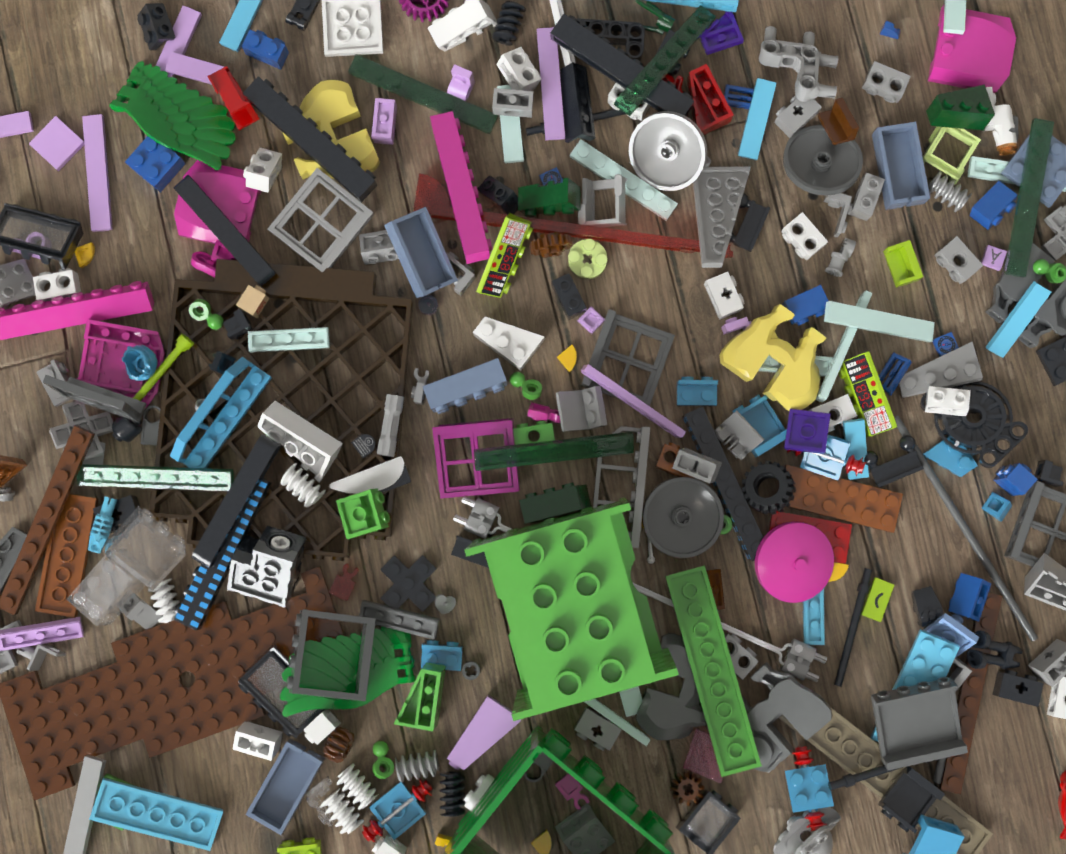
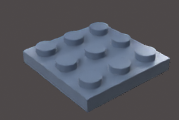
[1001,125,1066,208]

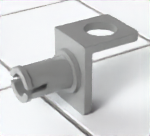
[17,644,66,671]

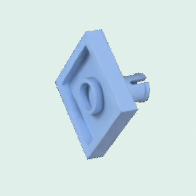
[923,613,979,657]

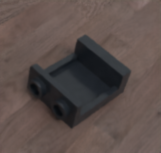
[878,766,945,833]

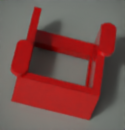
[207,66,260,131]

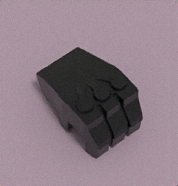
[912,586,944,627]

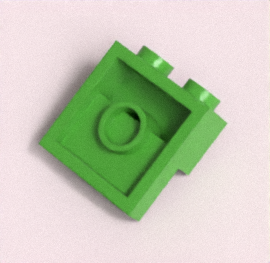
[336,488,390,539]

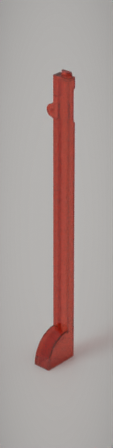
[413,173,733,258]

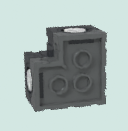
[227,525,306,608]

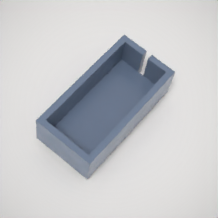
[872,122,930,210]
[384,207,458,298]
[422,358,507,414]
[245,739,326,835]

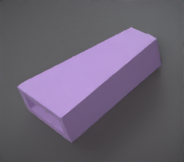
[447,695,521,770]

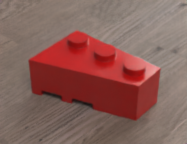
[687,64,734,135]

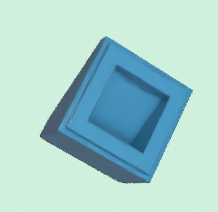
[982,492,1012,522]

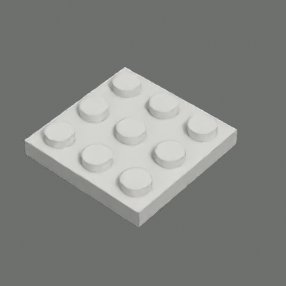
[322,0,383,57]

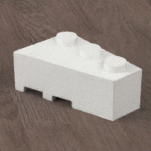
[428,0,497,52]
[473,317,545,371]

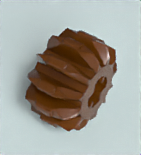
[323,727,354,763]
[670,770,705,806]

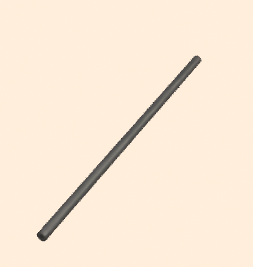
[894,415,1038,642]

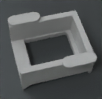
[578,174,627,229]

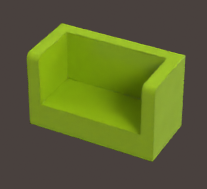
[883,240,923,288]

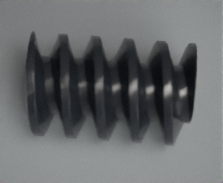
[492,1,526,46]
[440,772,465,817]

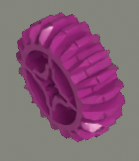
[399,0,450,23]

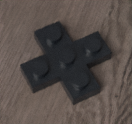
[380,555,437,612]

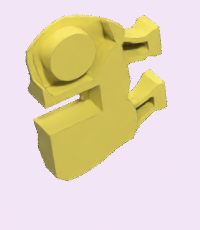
[283,80,380,180]
[719,304,826,411]

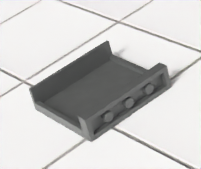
[871,677,968,770]

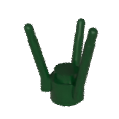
[635,0,675,35]

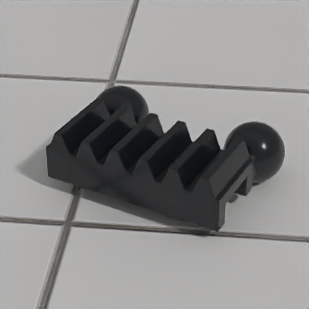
[729,193,770,252]
[864,435,924,488]

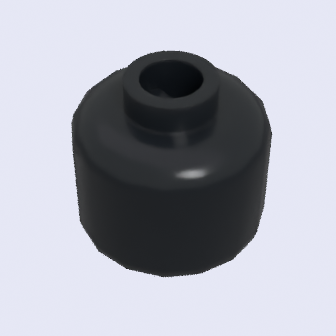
[111,416,142,442]

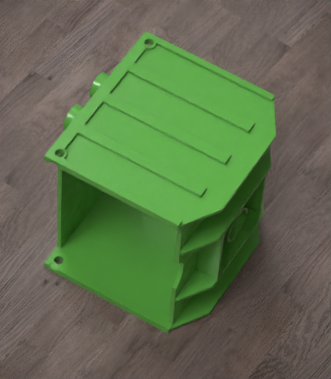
[465,497,679,721]

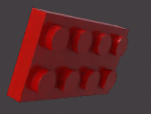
[768,511,852,564]

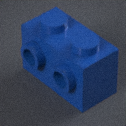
[241,29,289,70]
[970,181,1018,230]
[781,285,828,326]
[993,463,1038,496]
[948,573,991,622]

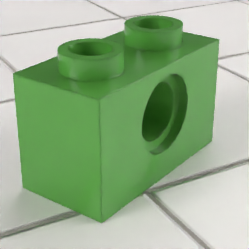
[513,420,556,454]

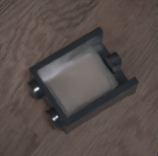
[676,789,741,854]

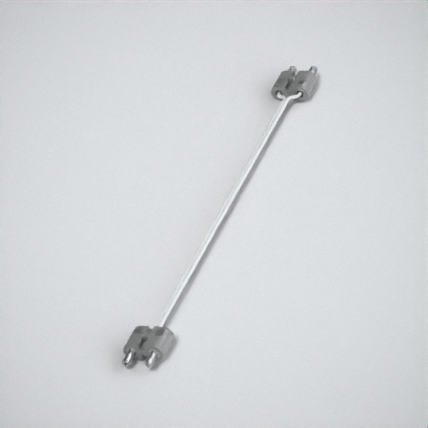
[453,496,827,682]

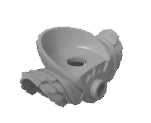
[773,807,841,854]

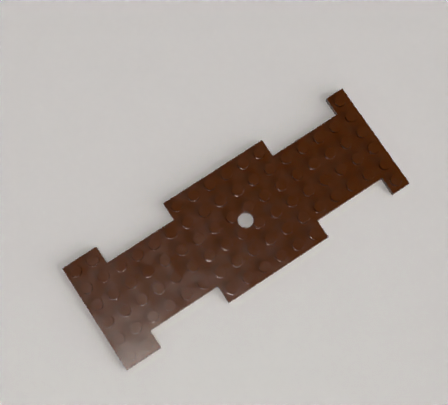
[0,566,345,801]

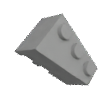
[1024,553,1066,611]

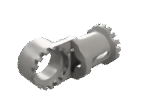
[825,238,856,277]

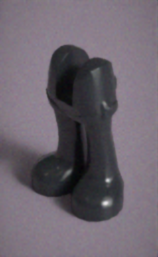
[967,630,1023,670]

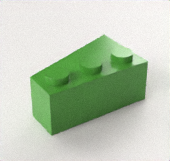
[394,662,446,731]

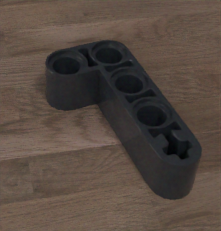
[577,19,645,61]

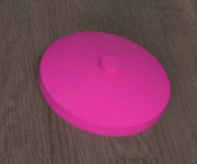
[755,521,834,603]

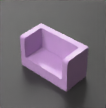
[371,98,397,145]

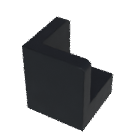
[223,309,253,340]
[1035,460,1064,487]

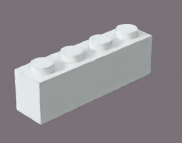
[257,401,343,483]

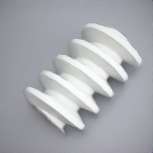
[280,463,325,507]
[148,579,180,623]
[336,763,379,810]
[321,788,364,834]

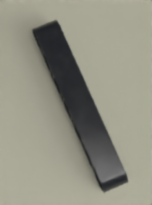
[173,175,277,287]
[191,435,281,568]

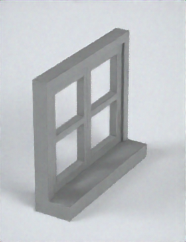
[268,168,374,272]

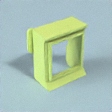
[923,126,981,185]

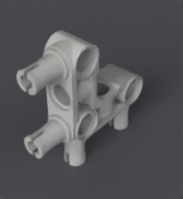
[758,26,838,102]

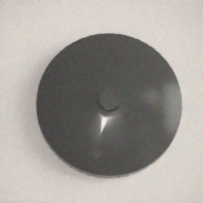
[783,125,863,196]
[642,477,724,558]

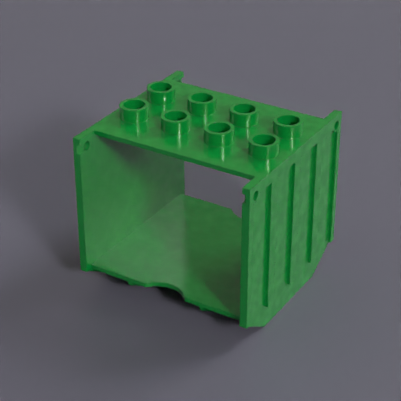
[444,725,675,854]

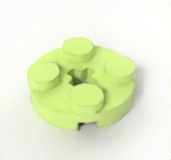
[568,239,607,279]

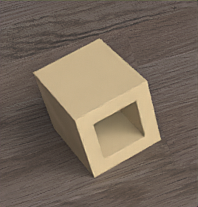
[236,285,269,318]

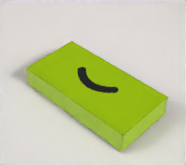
[861,577,894,622]

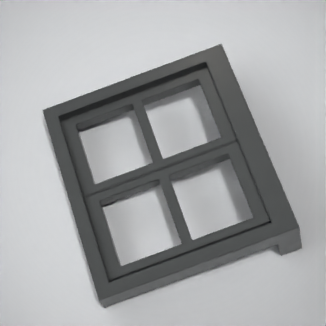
[581,309,675,406]
[43,375,147,422]
[1004,481,1066,567]

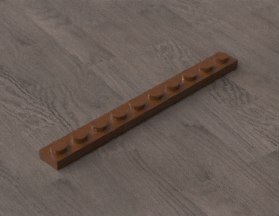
[0,425,95,615]
[939,593,1002,795]

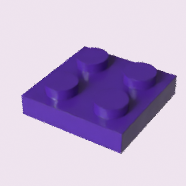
[784,409,831,454]

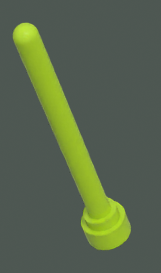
[133,334,194,401]

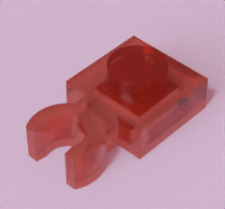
[329,563,359,601]

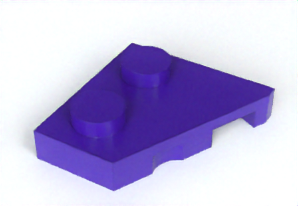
[700,11,744,55]

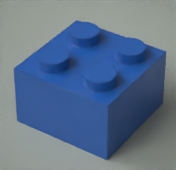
[125,136,186,193]

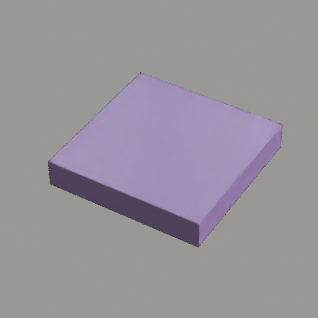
[29,116,84,171]

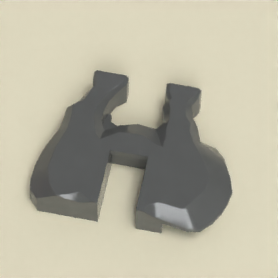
[985,240,1066,348]
[636,633,737,740]
[740,662,833,772]

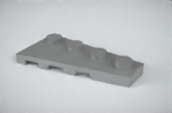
[899,341,983,398]

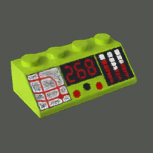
[476,213,533,298]
[838,351,897,438]

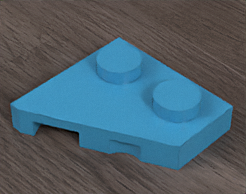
[923,437,978,477]

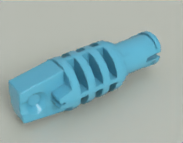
[88,496,117,553]

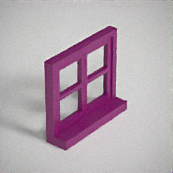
[432,418,520,499]

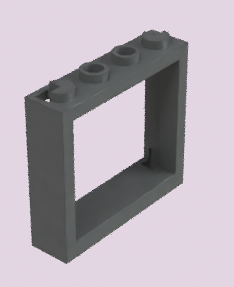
[287,609,376,701]

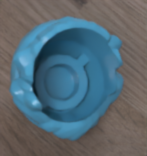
[122,345,158,381]

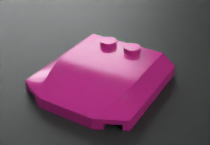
[928,5,1016,93]
[174,160,261,244]
[77,319,165,409]

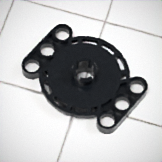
[920,381,1028,468]

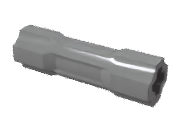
[377,394,404,457]

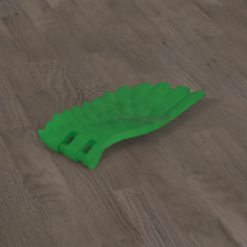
[109,61,236,170]
[280,626,416,717]

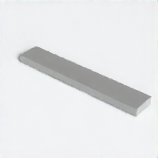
[63,755,106,854]

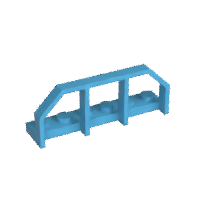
[170,357,272,475]

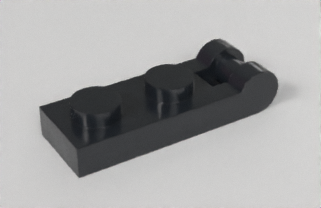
[285,0,320,31]

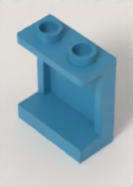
[732,395,787,458]
[903,815,964,854]

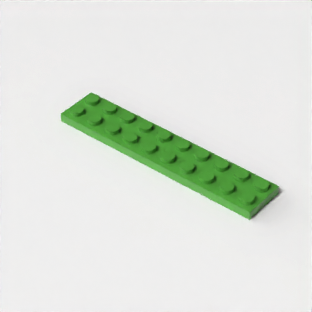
[665,565,762,777]

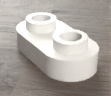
[463,774,494,811]

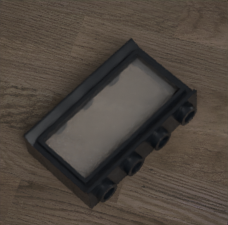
[0,203,84,270]
[238,643,325,739]

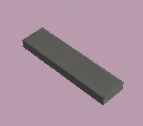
[359,600,440,640]

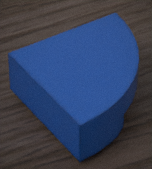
[880,21,900,40]

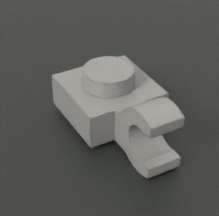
[411,368,429,405]

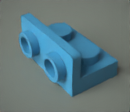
[677,377,718,406]
[421,640,463,671]

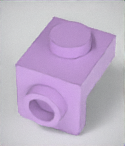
[721,317,751,334]

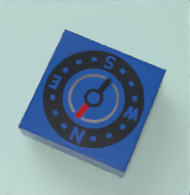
[539,167,563,185]
[933,332,959,357]

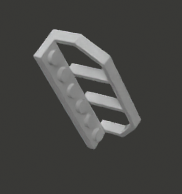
[593,426,650,548]

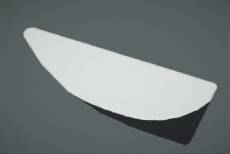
[329,456,411,494]

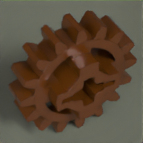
[529,232,573,258]

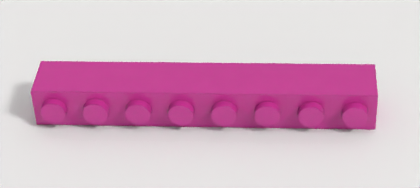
[430,111,493,264]
[0,281,155,340]

